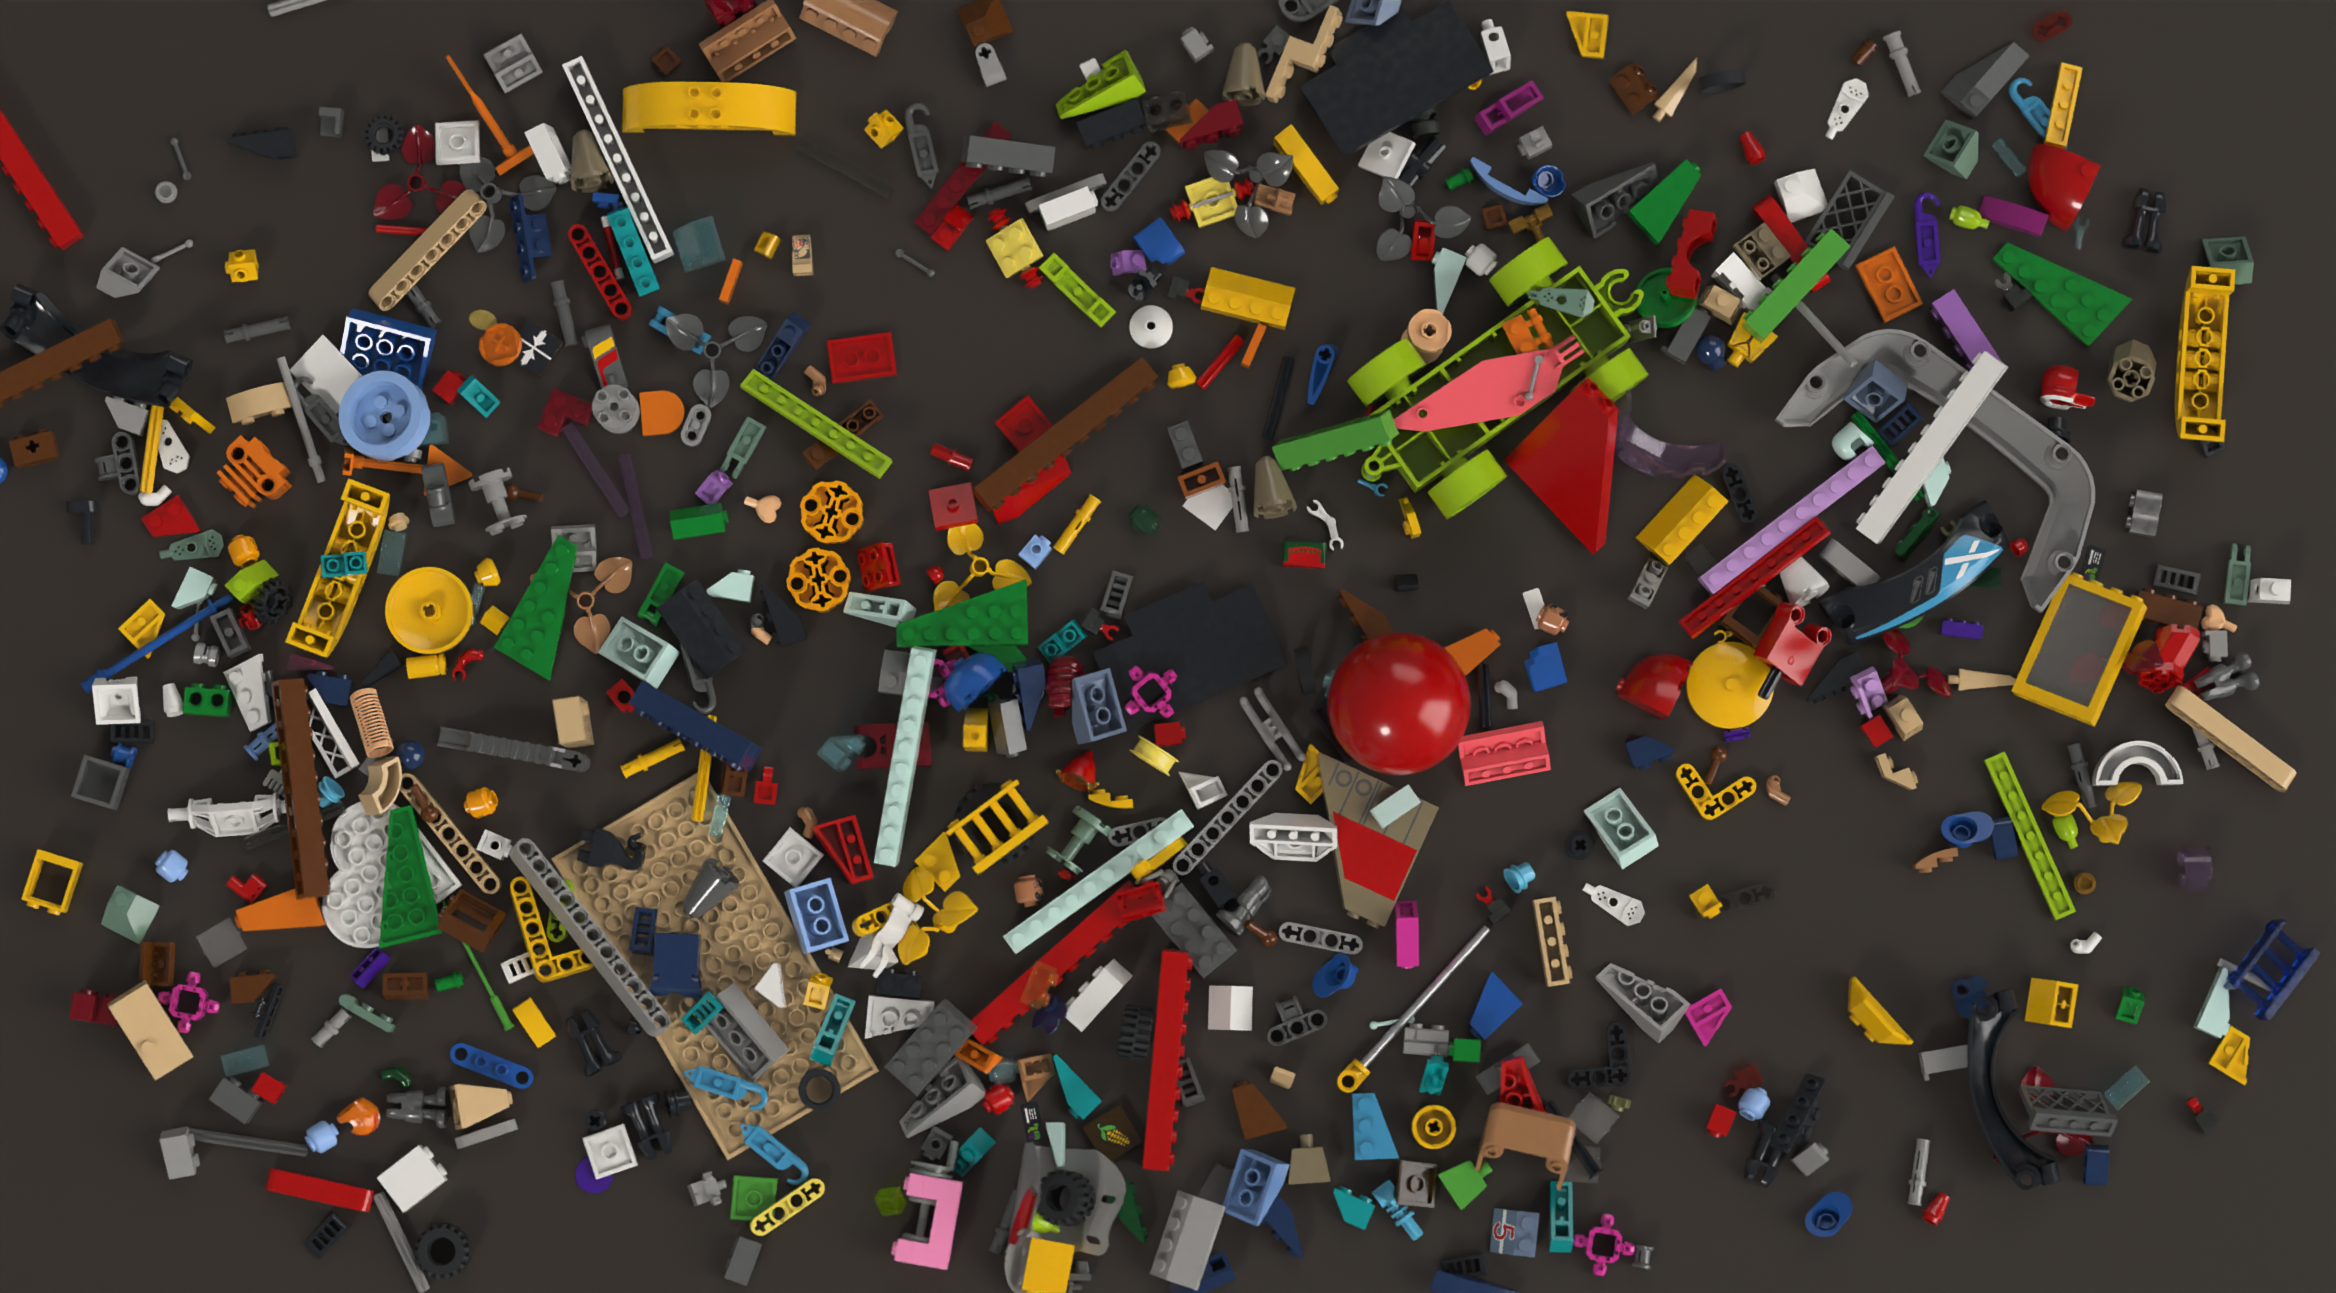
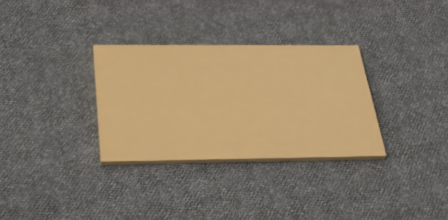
[551,772,879,1160]

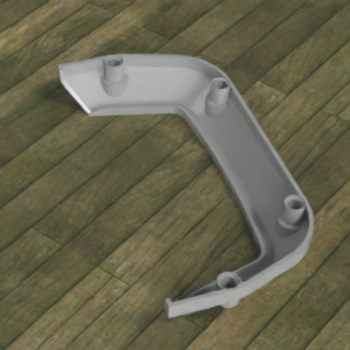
[1774,329,2095,613]

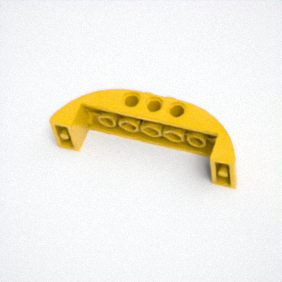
[622,82,796,135]
[2175,266,2236,442]
[285,478,390,658]

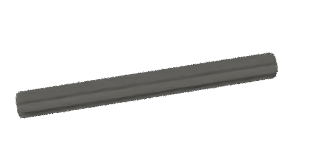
[180,1127,308,1157]

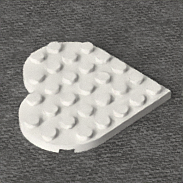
[322,801,462,948]

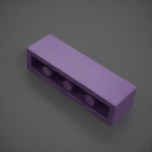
[1929,289,2002,372]

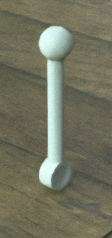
[1369,1016,1415,1030]

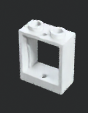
[524,123,571,184]

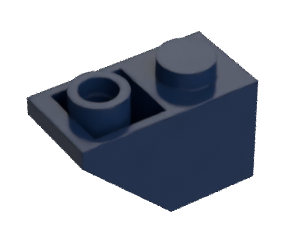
[307,670,354,707]
[1624,736,1675,771]

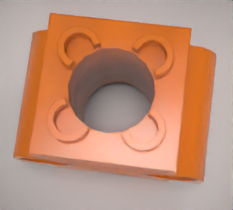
[217,435,292,508]

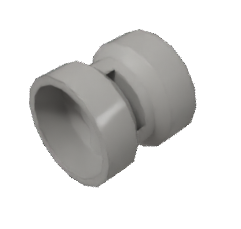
[193,642,220,667]

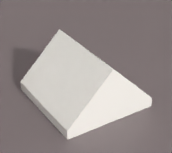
[754,963,786,1008]
[1208,986,1253,1031]

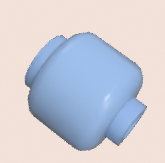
[155,850,188,882]
[1738,1087,1770,1121]
[304,1121,339,1153]

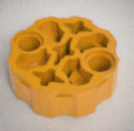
[800,480,864,545]
[786,548,851,613]

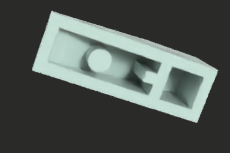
[1432,248,1467,314]
[843,592,916,627]
[2193,967,2230,1038]

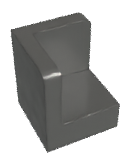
[319,107,344,138]

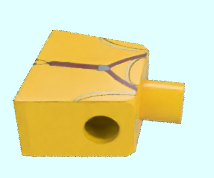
[1727,312,1778,368]

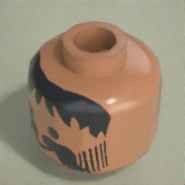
[1536,604,1570,636]
[1014,875,1044,907]

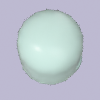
[1832,422,1874,461]

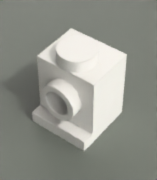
[477,829,513,861]

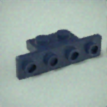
[509,194,552,283]

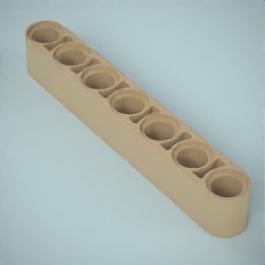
[369,189,487,311]
[2165,686,2297,792]
[400,773,502,894]

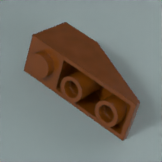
[1337,589,1394,642]

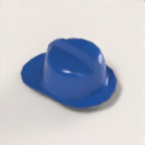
[1941,811,1994,848]
[1312,953,1359,998]
[1805,1192,1853,1237]

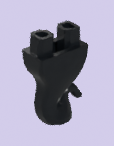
[577,828,647,871]

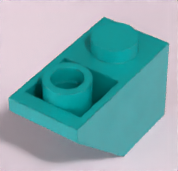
[954,1127,996,1177]
[1333,1186,1375,1230]

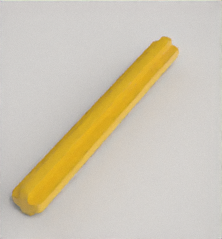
[140,405,164,493]
[691,715,717,822]

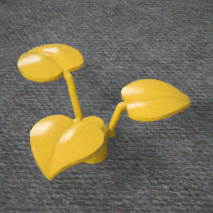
[933,524,1032,611]
[2041,782,2142,844]
[898,867,978,965]

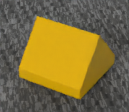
[754,231,781,259]
[480,606,510,636]

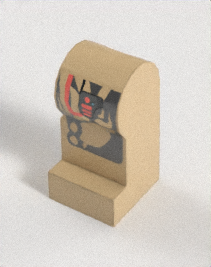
[792,235,813,276]

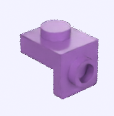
[1110,250,1146,275]

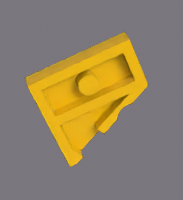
[1566,11,1609,59]
[170,397,216,434]
[1399,497,1421,539]
[118,598,165,659]
[1295,744,1323,805]
[915,832,961,892]
[2208,1026,2250,1085]

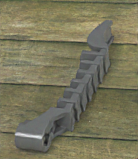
[437,727,591,773]

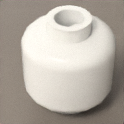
[1465,244,1498,276]

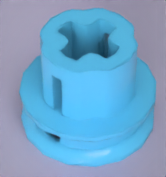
[317,776,345,808]
[1503,862,1535,893]

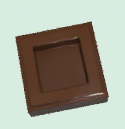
[651,46,682,76]
[1481,203,1508,231]

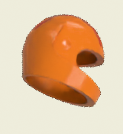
[336,1097,380,1136]

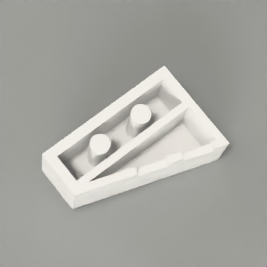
[1711,252,1773,312]
[1066,959,1133,1032]

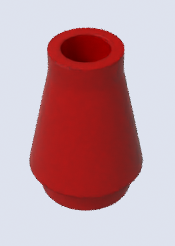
[1739,131,1766,165]
[1922,1192,1950,1226]

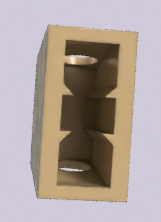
[1697,285,1742,326]
[1881,695,1923,741]

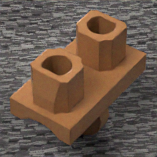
[1253,184,1296,215]

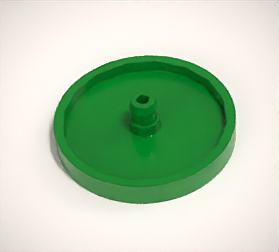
[1636,268,1698,328]

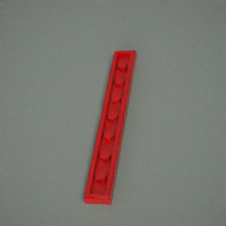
[1678,516,1831,640]

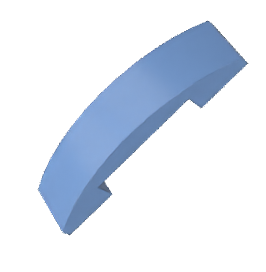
[1470,157,1548,206]

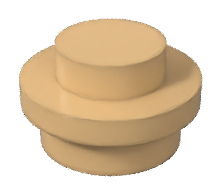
[388,513,410,532]

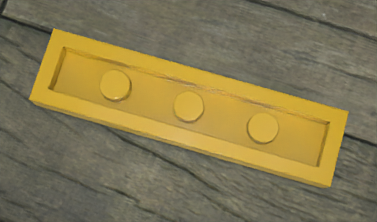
[2044,62,2083,149]

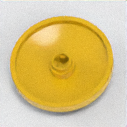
[385,567,473,655]
[1686,642,1774,729]

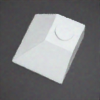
[1774,169,1828,223]

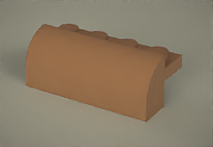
[699,0,796,82]
[799,0,898,57]

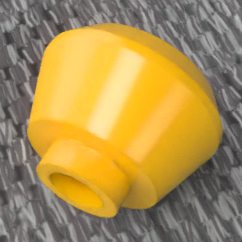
[1167,363,1196,388]
[474,558,501,586]

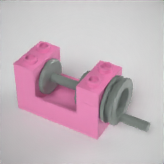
[891,1140,964,1270]

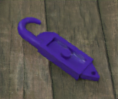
[1914,192,1941,279]

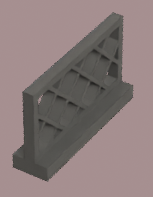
[1805,170,1895,272]
[2018,1085,2118,1137]

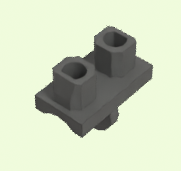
[1067,1261,1091,1293]

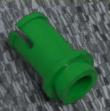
[1444,168,1474,191]
[435,971,464,993]

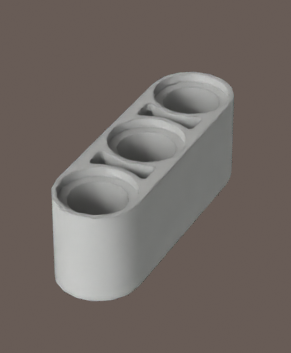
[1818,539,1881,587]

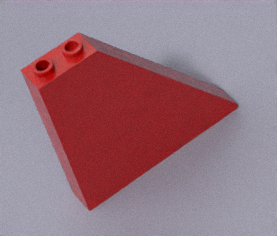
[1504,377,1618,555]

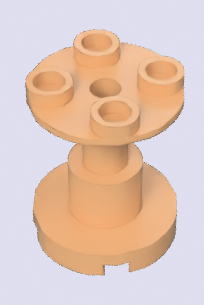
[1401,309,1452,364]

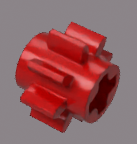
[236,603,262,631]

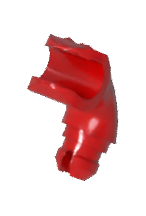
[452,647,484,681]

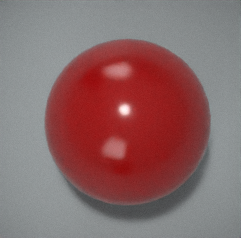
[1328,632,1471,775]

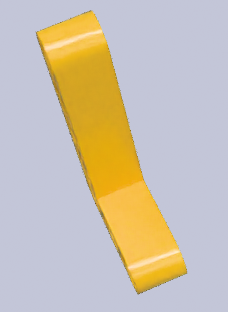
[509,877,594,982]

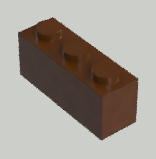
[2135,588,2203,629]

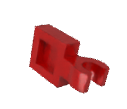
[753,766,778,805]

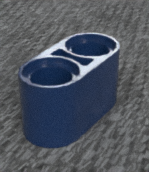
[1989,816,2018,860]
[2083,1144,2109,1185]

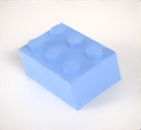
[784,878,849,955]

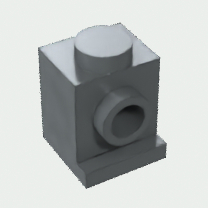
[921,1126,953,1161]

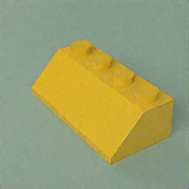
[1201,267,1295,330]
[1636,474,1729,567]

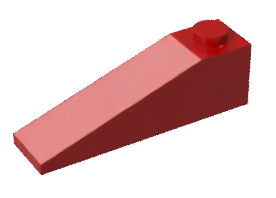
[993,456,1072,525]
[1500,1056,1545,1113]

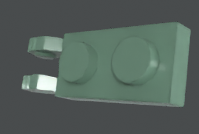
[720,416,767,479]
[2223,543,2251,606]
[338,994,396,1033]

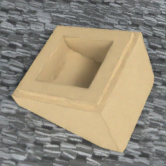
[1270,1066,1295,1089]

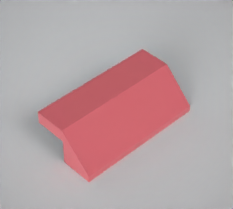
[1458,721,1551,786]

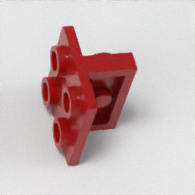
[857,542,901,592]

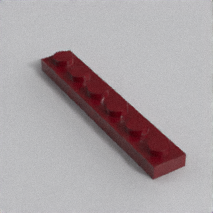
[914,121,1012,236]

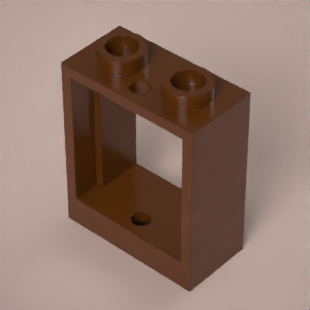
[1719,584,1785,649]
[437,889,507,953]

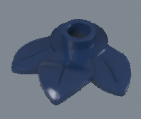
[1950,976,1989,1019]
[1032,994,1067,1034]

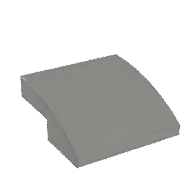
[483,33,543,93]
[551,524,597,572]

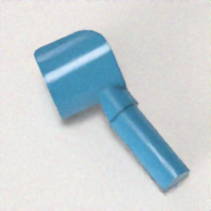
[1358,478,1388,497]

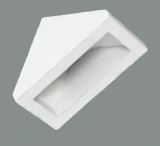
[1179,772,1228,811]
[847,929,899,970]

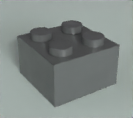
[71,755,130,810]

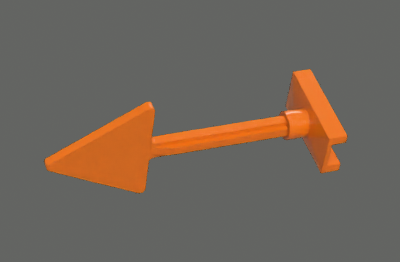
[446,55,534,176]
[342,444,472,496]

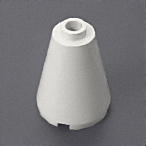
[1779,556,1829,607]

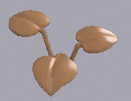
[530,557,632,654]

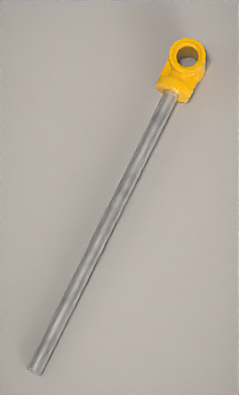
[1337,925,1490,1093]

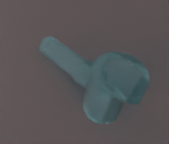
[2074,217,2089,249]

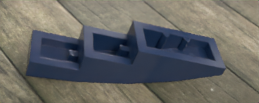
[1429,1268,1520,1293]

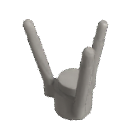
[1135,868,1179,899]

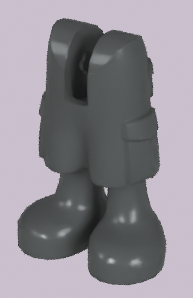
[2194,651,2260,701]
[1216,875,1271,937]
[386,1087,449,1128]

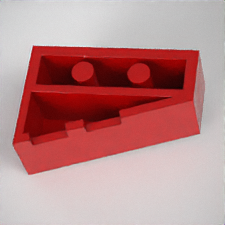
[811,815,874,886]

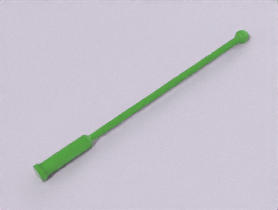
[441,900,515,1031]

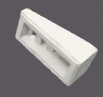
[501,946,548,984]

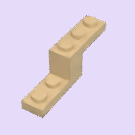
[1265,5,1342,104]

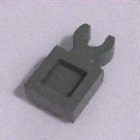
[1257,25,1290,66]

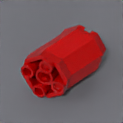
[2137,624,2200,693]

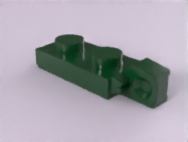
[1895,506,1941,562]

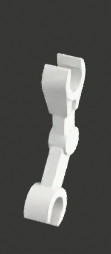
[1307,500,1344,551]

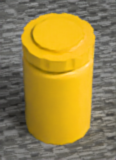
[406,653,447,679]

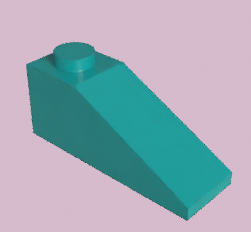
[810,993,856,1067]
[1053,1054,1102,1119]
[1549,1181,1573,1253]

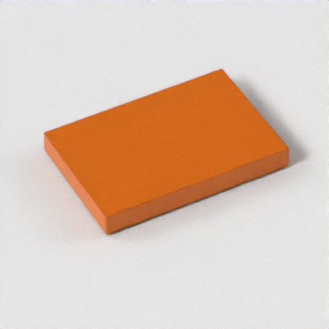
[1855,246,1923,324]

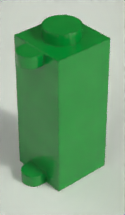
[670,503,729,540]

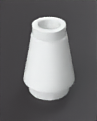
[162,683,184,717]

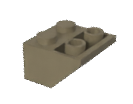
[1732,222,1791,280]

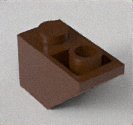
[230,970,277,1004]

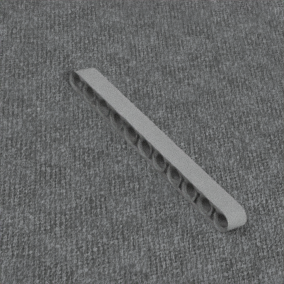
[510,838,670,1037]

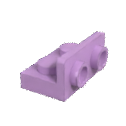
[1850,666,1888,720]

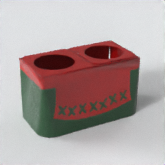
[1282,541,1327,568]

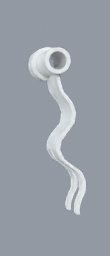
[859,893,924,978]

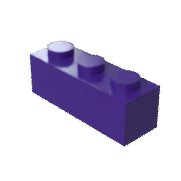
[1940,618,1984,640]
[349,946,391,989]

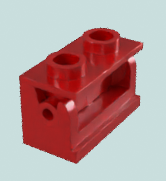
[1115,880,1167,923]

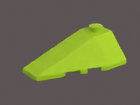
[1056,50,1146,119]

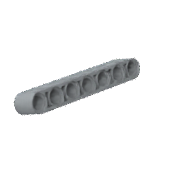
[1173,760,1282,876]

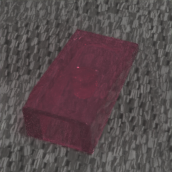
[286,653,335,671]

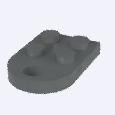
[1278,0,1340,22]

